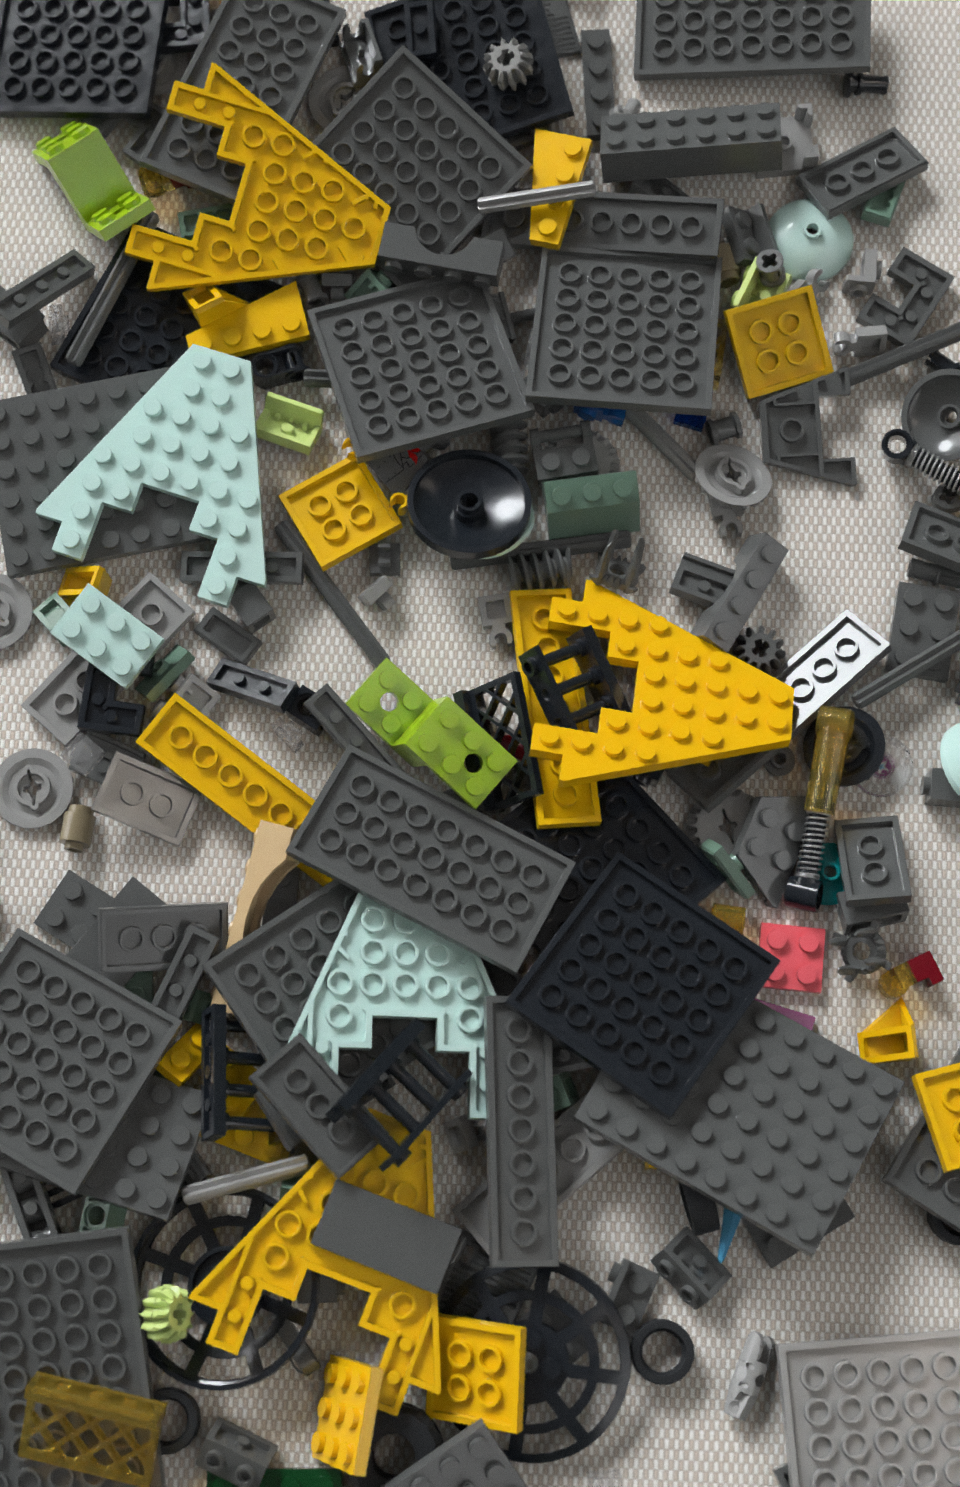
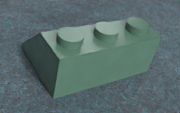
[542,470,640,540]

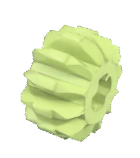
[139,1284,196,1344]

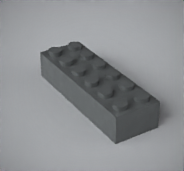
[600,102,782,183]

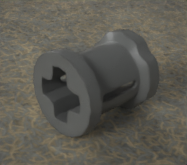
[756,249,786,288]
[294,273,329,310]
[705,411,743,446]

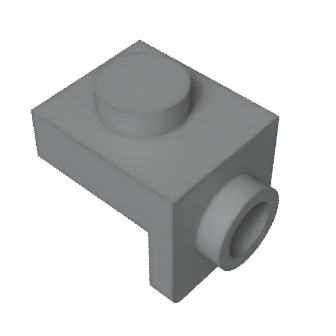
[842,248,882,297]

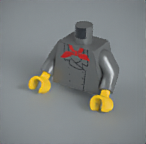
[341,438,435,516]

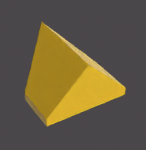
[182,285,250,328]
[58,565,112,607]
[857,997,919,1064]

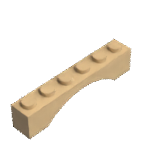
[210,820,300,1015]

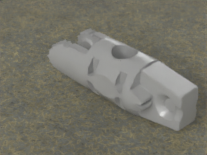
[724,1331,775,1421]

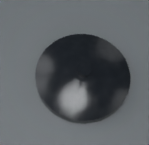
[407,449,531,560]

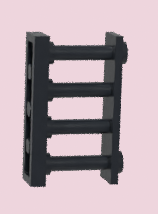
[518,625,632,730]
[201,1004,281,1146]
[325,1018,473,1172]

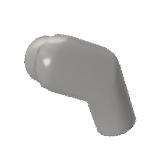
[609,98,642,116]

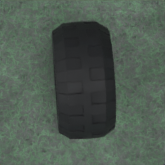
[346,1402,444,1487]

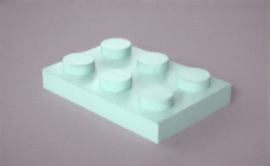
[50,583,165,690]

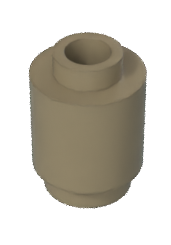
[719,241,741,289]
[59,804,96,853]

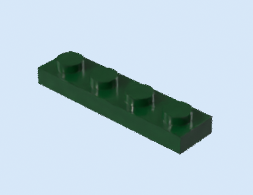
[206,1467,342,1487]

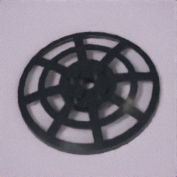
[134,1188,320,1391]
[441,1261,631,1464]

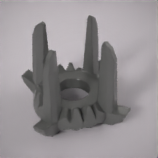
[589,529,646,594]
[828,919,892,983]

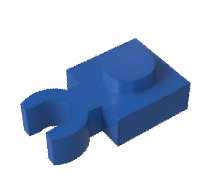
[573,406,626,427]

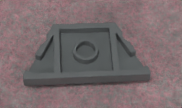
[731,796,822,908]

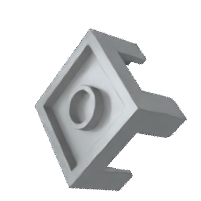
[756,103,820,179]

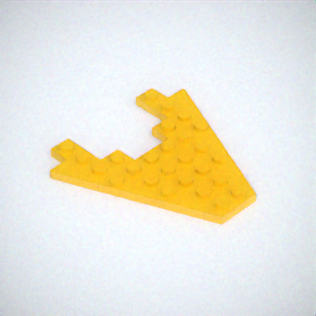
[125,62,391,292]
[529,579,794,788]
[189,1108,441,1417]

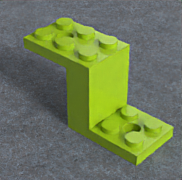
[31,120,156,242]
[345,658,518,809]

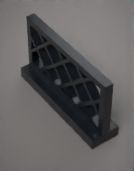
[453,671,544,815]

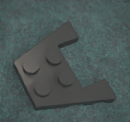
[758,367,857,487]

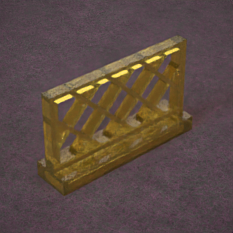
[18,1371,168,1487]

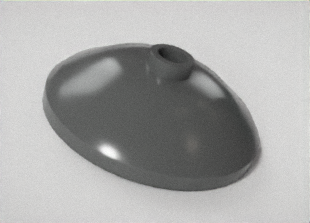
[901,369,960,461]

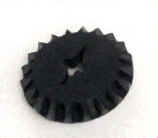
[803,706,886,788]

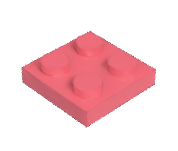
[759,922,826,994]

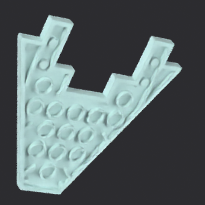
[35,344,267,608]
[288,893,496,1120]

